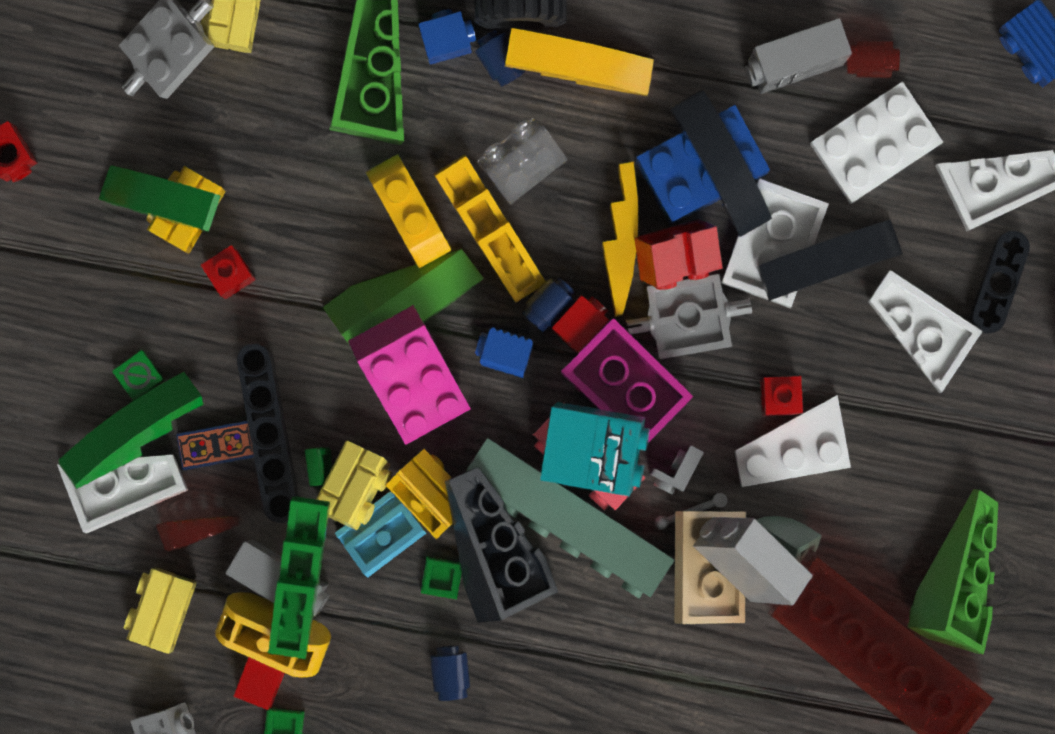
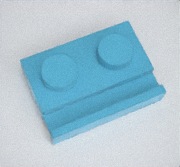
[335,491,426,578]

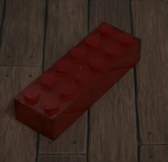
[767,556,994,734]

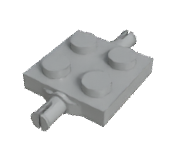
[119,0,215,99]
[626,274,752,360]

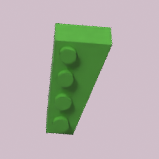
[329,0,404,145]

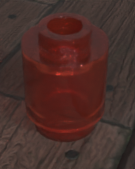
[847,41,900,78]

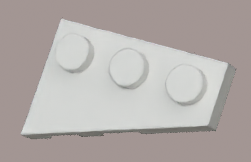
[935,150,1055,231]
[868,270,982,393]
[734,395,851,487]
[57,455,188,534]

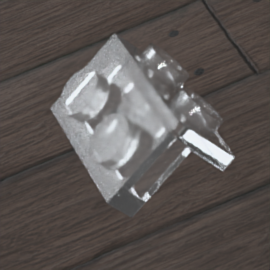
[477,118,568,205]

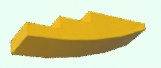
[505,28,654,96]
[434,155,545,303]
[602,162,638,317]

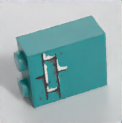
[540,402,650,496]

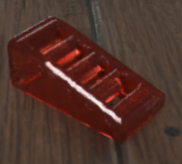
[156,516,240,552]

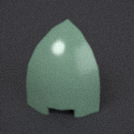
[756,516,822,567]

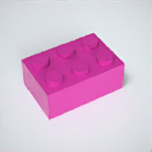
[348,305,471,445]
[561,318,694,443]

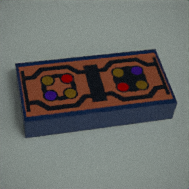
[176,421,254,470]

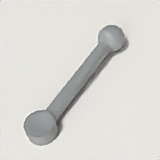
[654,493,728,530]

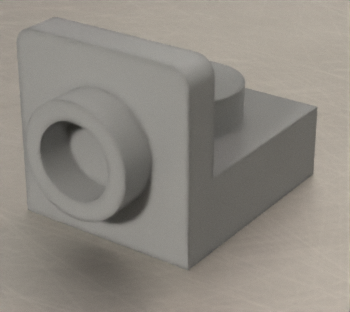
[650,445,704,495]
[131,702,196,734]

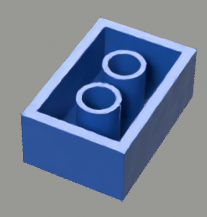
[635,105,770,226]

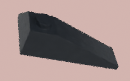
[445,467,558,623]

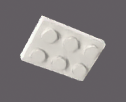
[810,82,943,204]
[721,179,829,308]

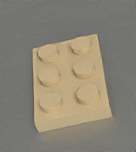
[674,511,746,624]

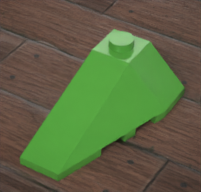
[323,249,484,344]
[908,489,998,654]

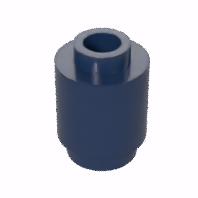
[475,30,526,87]
[522,277,575,332]
[430,645,470,701]

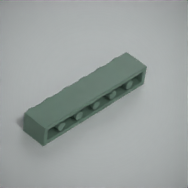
[466,438,675,599]

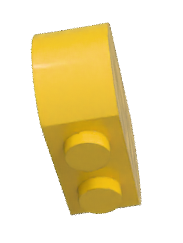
[365,154,451,269]
[215,592,331,677]

